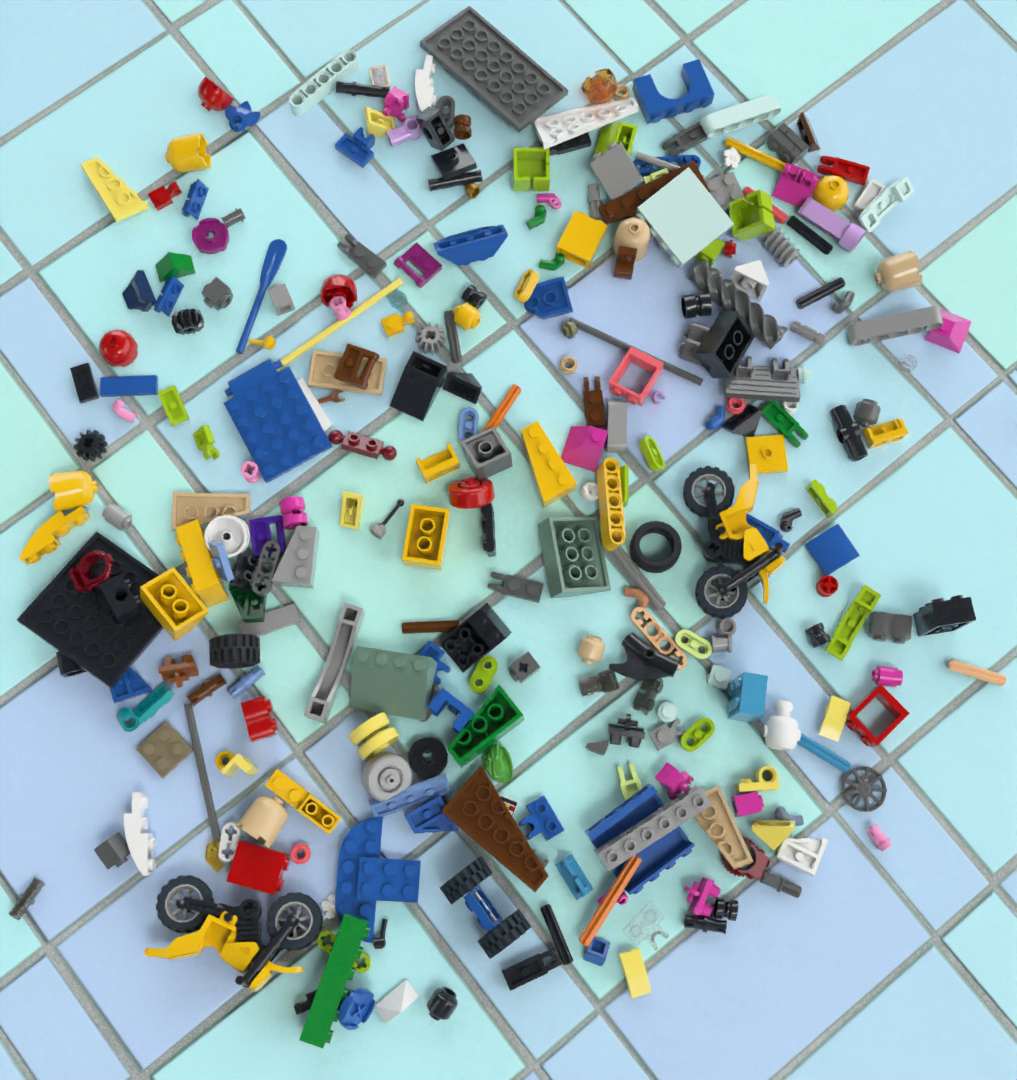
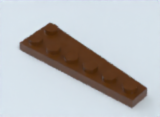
[598,161,710,225]

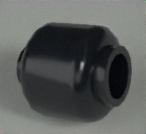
[427,987,458,1021]

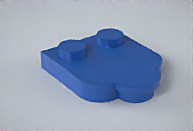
[524,276,573,320]

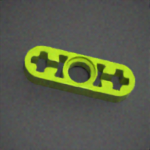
[317,930,371,973]

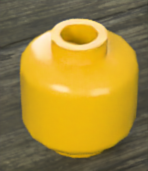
[453,303,481,330]

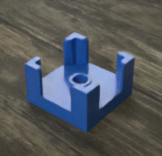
[428,688,474,734]

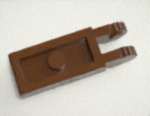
[583,376,606,428]

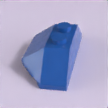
[433,224,508,266]

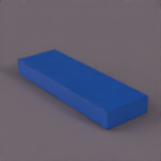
[100,375,158,397]

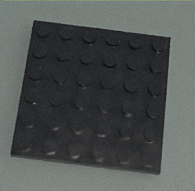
[17,532,163,689]

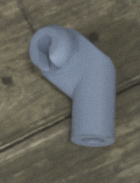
[775,807,804,826]

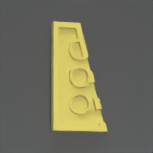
[81,157,149,223]

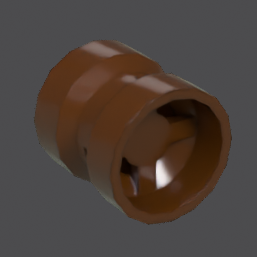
[454,114,472,140]

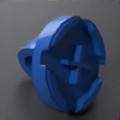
[338,988,375,1030]

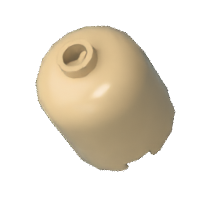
[613,217,650,262]
[874,251,922,292]
[236,796,288,848]

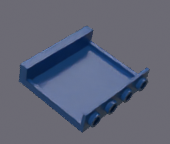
[584,784,695,895]

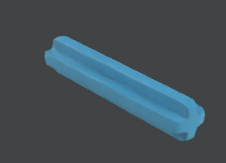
[797,734,851,772]

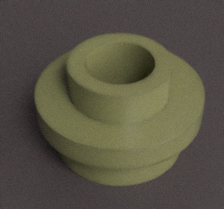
[561,321,578,339]

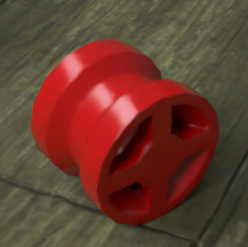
[816,575,838,597]

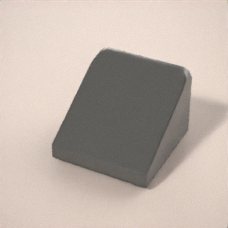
[585,740,610,756]

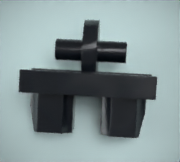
[229,553,259,593]
[608,714,645,748]

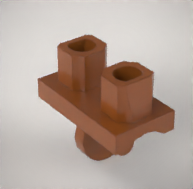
[158,654,199,688]

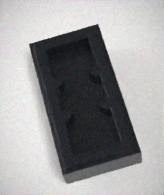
[70,363,99,404]

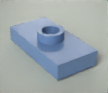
[208,540,234,582]

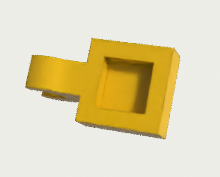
[381,311,415,338]

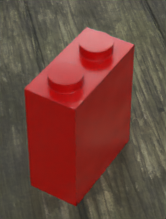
[226,841,290,895]

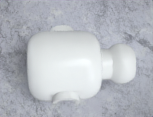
[763,701,801,750]

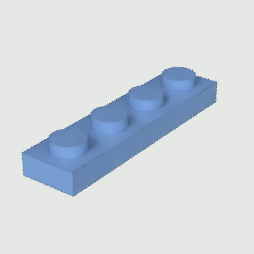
[369,774,452,817]

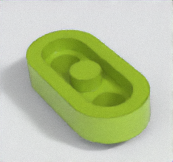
[639,435,665,472]
[469,656,498,694]
[680,718,715,752]

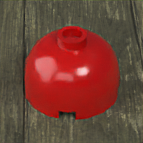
[198,77,234,111]
[320,274,358,308]
[99,329,138,367]

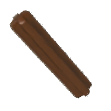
[402,620,459,634]

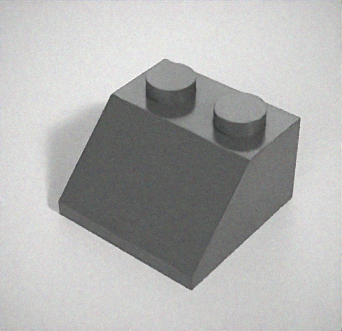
[460,427,513,479]

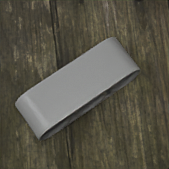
[606,400,627,453]

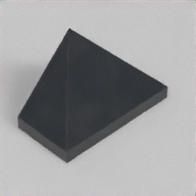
[443,372,483,404]
[722,404,762,437]

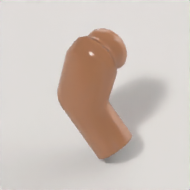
[624,587,650,608]

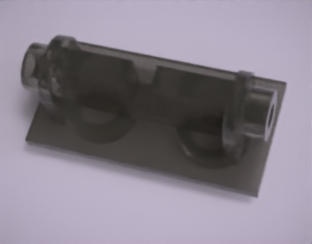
[632,678,664,716]

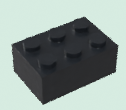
[695,311,755,379]
[913,595,976,637]

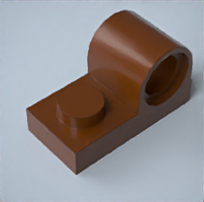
[613,246,637,280]

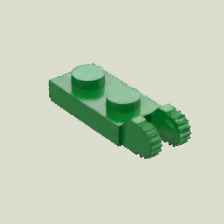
[761,401,809,448]

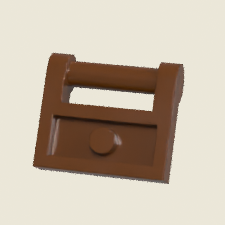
[334,344,379,390]

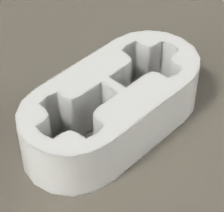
[219,822,242,862]

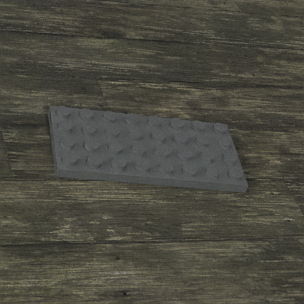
[420,6,568,132]

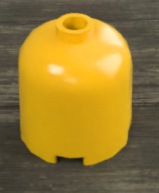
[165,133,211,173]
[49,471,98,511]

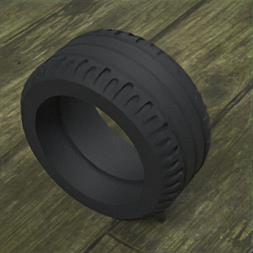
[630,521,682,573]

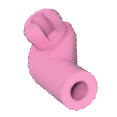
[112,400,136,423]

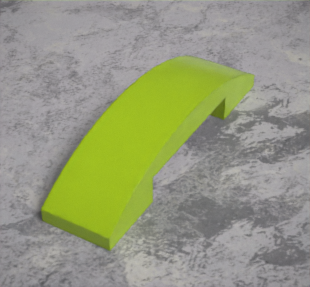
[825,585,881,661]

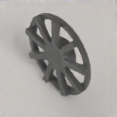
[841,766,887,812]

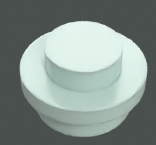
[798,365,810,384]
[657,702,677,722]

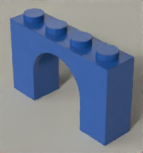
[632,59,715,124]

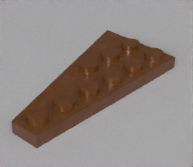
[441,765,548,893]

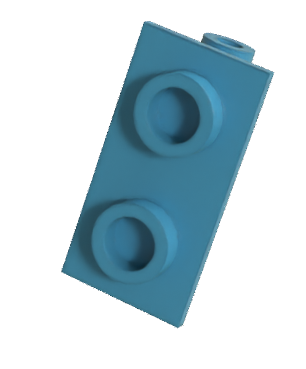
[555,854,593,900]

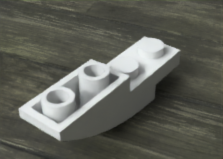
[415,55,437,114]
[124,792,156,876]

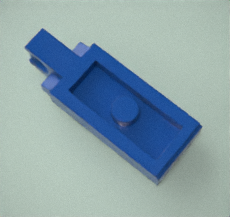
[746,514,790,553]

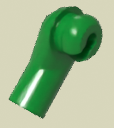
[526,204,547,230]
[539,253,565,271]

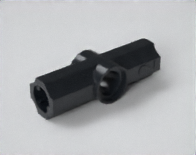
[829,405,868,462]

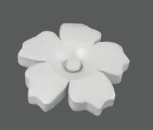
[722,147,741,169]
[321,893,337,919]

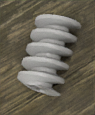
[760,227,800,268]

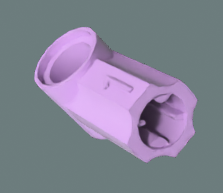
[386,117,422,147]

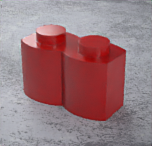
[241,696,278,742]

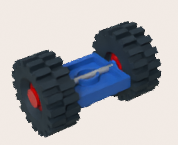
[439,856,531,959]

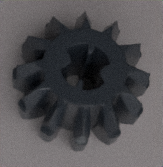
[171,309,204,335]
[74,429,108,462]

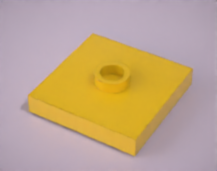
[745,435,788,474]

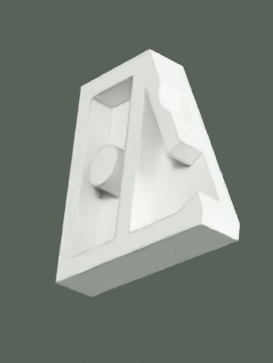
[775,838,828,876]

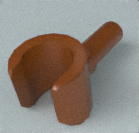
[318,391,345,404]

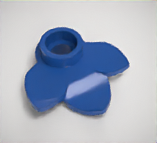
[225,101,260,132]

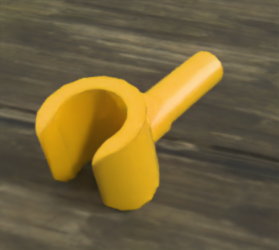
[249,336,276,350]

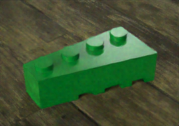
[447,685,524,768]

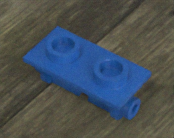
[182,179,209,220]
[153,276,184,317]

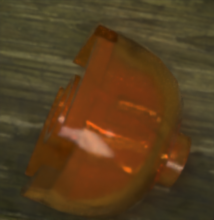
[581,69,617,104]

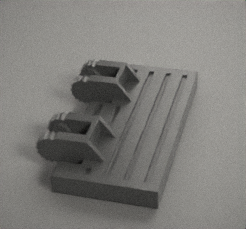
[724,356,800,402]

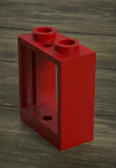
[846,684,910,748]

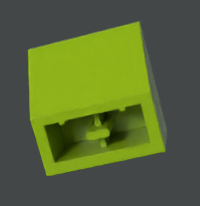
[594,122,638,156]

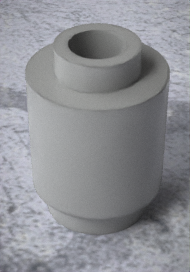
[102,504,132,531]

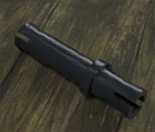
[336,81,390,98]
[428,170,483,192]

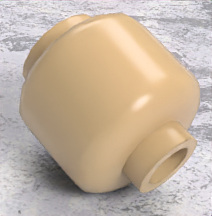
[577,635,605,665]

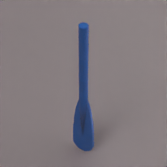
[236,239,287,354]

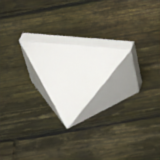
[374,979,419,1023]

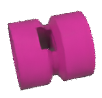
[279,496,308,530]

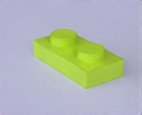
[157,385,190,427]
[805,479,838,519]

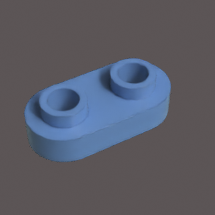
[458,407,479,442]

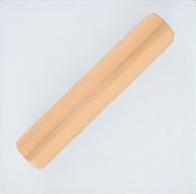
[947,659,1007,686]

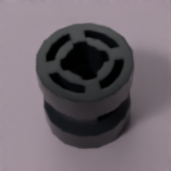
[461,284,487,309]
[805,622,831,648]
[714,897,738,921]

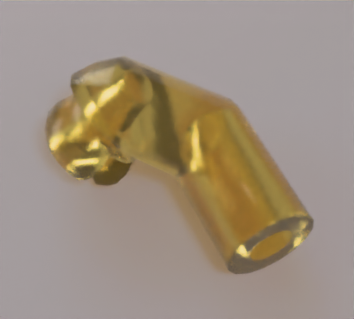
[205,841,225,873]

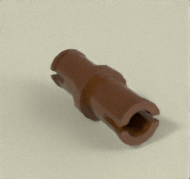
[186,673,227,706]

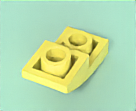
[818,695,851,742]
[619,947,651,999]

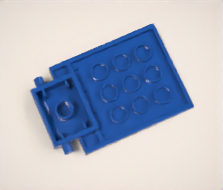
[224,358,333,483]

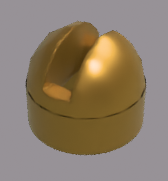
[465,183,481,199]

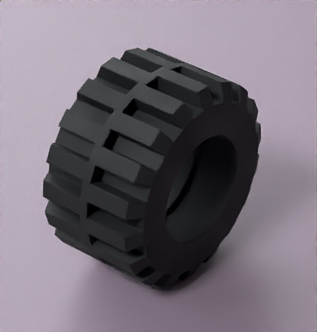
[209,634,260,669]

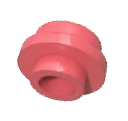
[726,398,745,415]
[290,843,311,864]

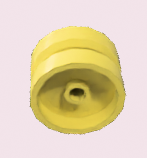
[348,712,400,761]

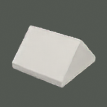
[730,260,769,301]

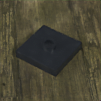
[431,143,477,180]

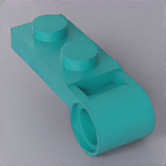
[116,682,175,732]

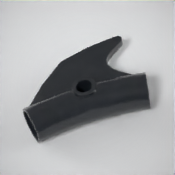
[609,632,679,681]

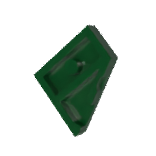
[229,585,267,623]

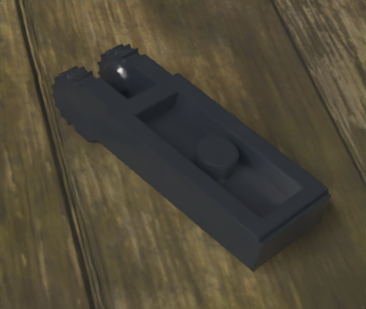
[540,132,592,156]
[481,503,496,557]
[502,947,562,991]

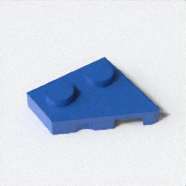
[110,668,152,704]

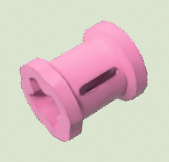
[330,296,351,320]
[241,461,261,483]

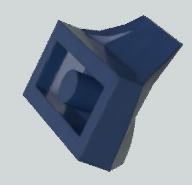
[122,270,157,312]

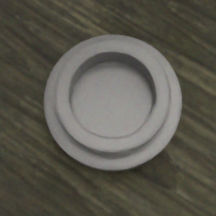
[717,618,736,637]

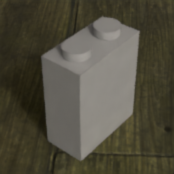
[590,142,644,200]

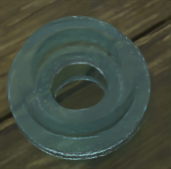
[389,291,408,309]

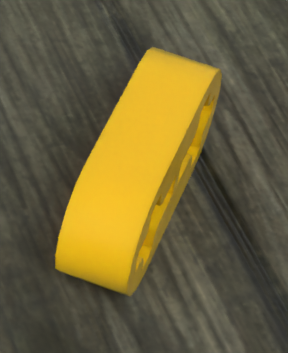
[514,269,539,303]

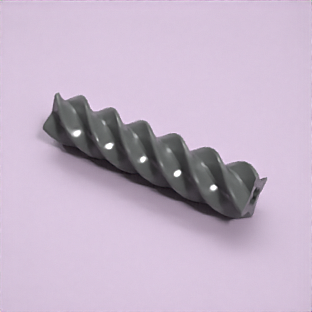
[688,259,788,350]

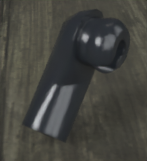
[779,508,802,532]

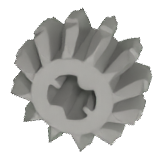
[415,322,447,355]

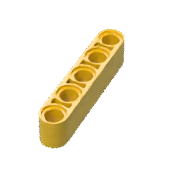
[596,458,626,551]

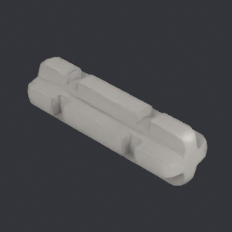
[790,321,826,345]

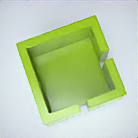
[513,148,550,191]
[729,189,775,242]

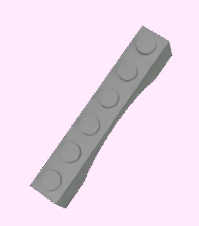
[304,602,365,724]

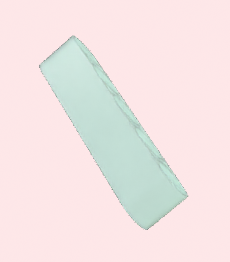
[289,49,359,116]
[700,94,781,139]

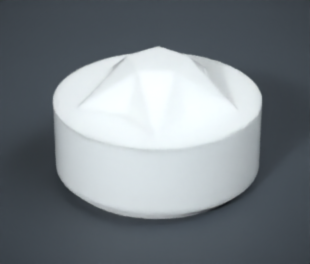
[581,482,598,502]

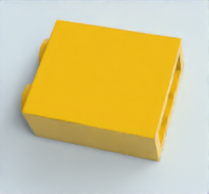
[556,211,608,269]

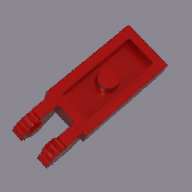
[817,155,870,186]

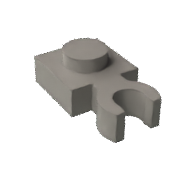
[648,720,686,751]

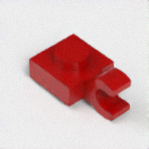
[148,182,182,211]

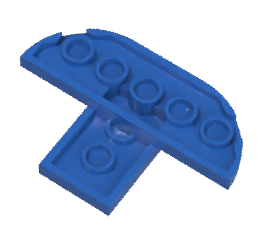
[335,817,421,943]

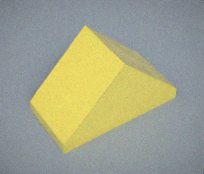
[364,107,395,137]
[340,491,365,530]
[752,820,795,851]

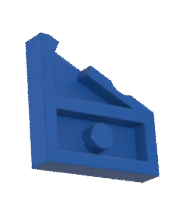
[404,795,459,834]

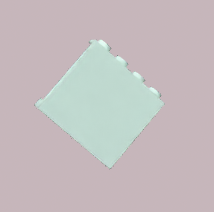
[635,167,734,269]

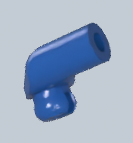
[705,406,725,430]

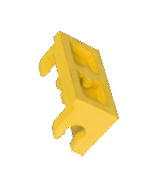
[861,418,909,449]

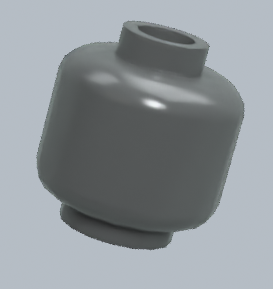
[853,399,881,428]

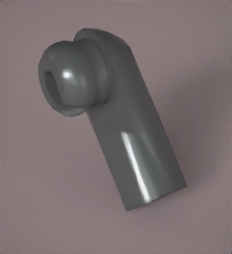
[831,291,855,314]

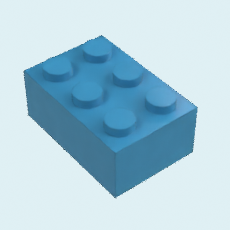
[726,672,768,723]

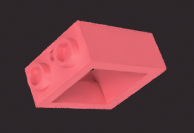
[609,347,664,406]

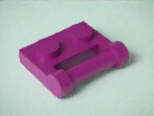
[394,242,443,288]

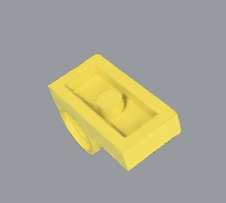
[735,766,780,793]

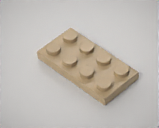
[307,350,387,396]

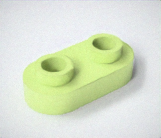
[674,629,712,660]

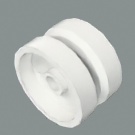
[204,515,251,558]

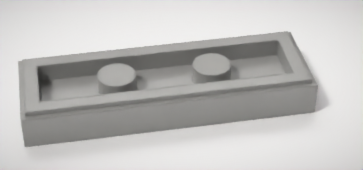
[239,603,301,637]

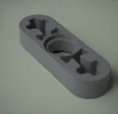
[252,541,281,597]

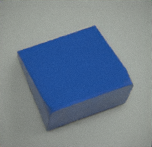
[583,936,610,966]

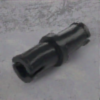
[684,914,727,934]

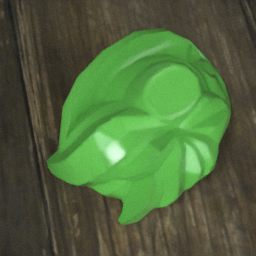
[482,743,513,783]

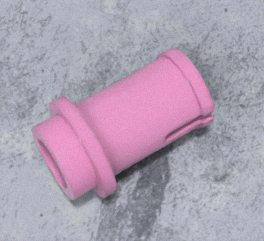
[866,824,892,851]

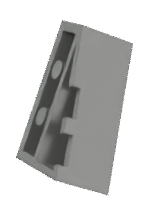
[272,526,319,588]

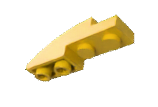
[20,506,91,565]
[265,769,342,835]

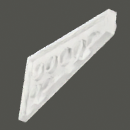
[532,97,639,149]

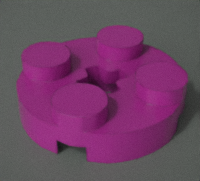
[192,218,229,254]

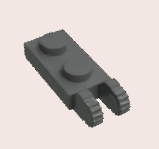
[662,122,709,156]
[337,234,387,278]
[487,572,544,603]

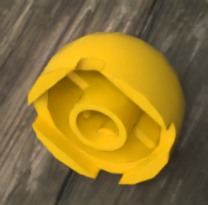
[812,175,849,212]

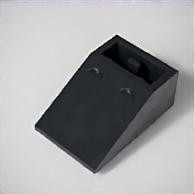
[390,351,448,422]
[439,603,512,673]

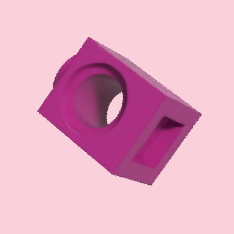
[731,791,764,817]

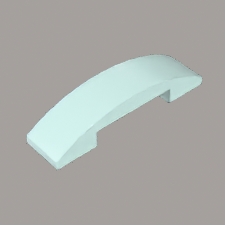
[859,176,915,234]

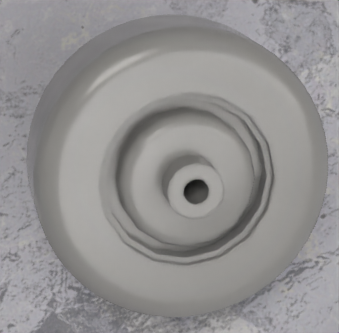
[362,752,412,802]

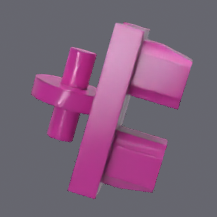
[684,877,721,917]

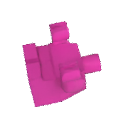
[382,86,409,123]
[655,763,694,800]

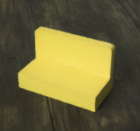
[221,753,259,777]

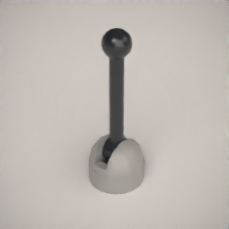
[369,499,404,539]

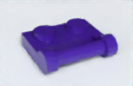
[249,515,287,558]

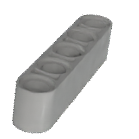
[847,306,943,346]

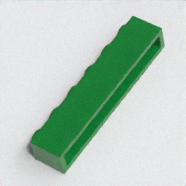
[299,912,371,1048]

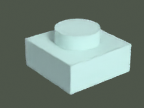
[707,664,732,690]

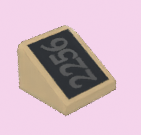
[369,65,390,87]

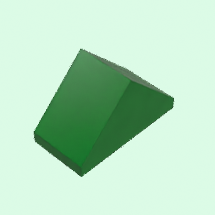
[155,252,196,283]

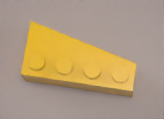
[521,421,577,508]
[175,519,229,608]

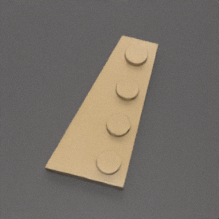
[171,492,251,531]
[694,786,753,870]

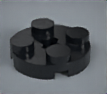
[408,737,448,778]

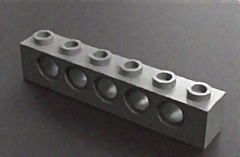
[594,785,712,871]

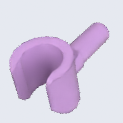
[640,385,665,405]

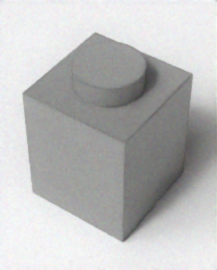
[268,283,295,316]

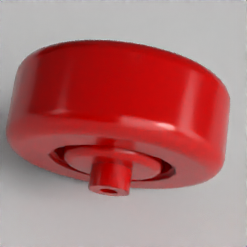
[448,477,495,509]

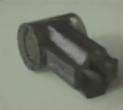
[578,670,620,697]

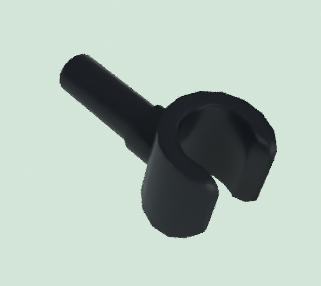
[373,919,388,949]

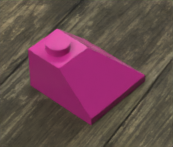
[925,309,972,353]
[561,426,608,472]

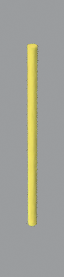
[277,278,403,371]

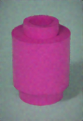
[871,666,903,687]

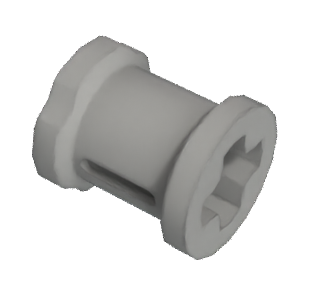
[710,635,732,653]

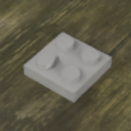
[705,172,745,212]

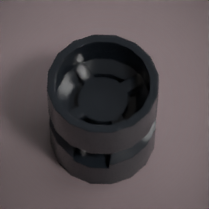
[681,292,712,319]

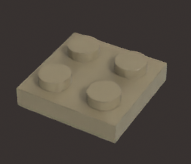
[136,721,194,778]

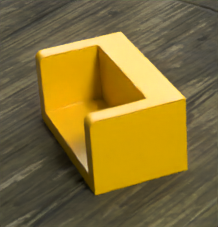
[416,443,460,483]

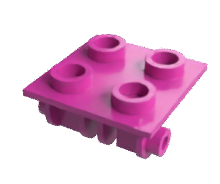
[772,162,820,208]

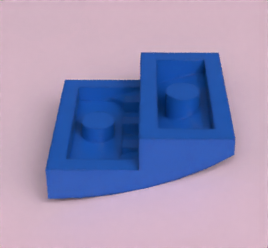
[805,524,860,576]

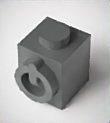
[201,277,233,311]

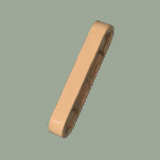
[630,607,687,670]

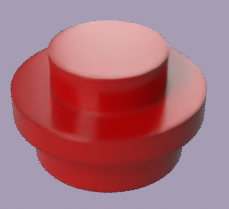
[724,240,737,258]

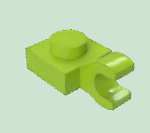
[193,425,220,460]

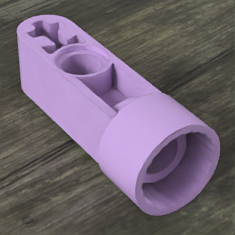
[797,197,866,253]

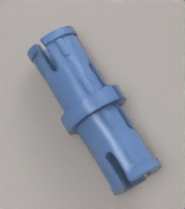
[227,664,265,700]

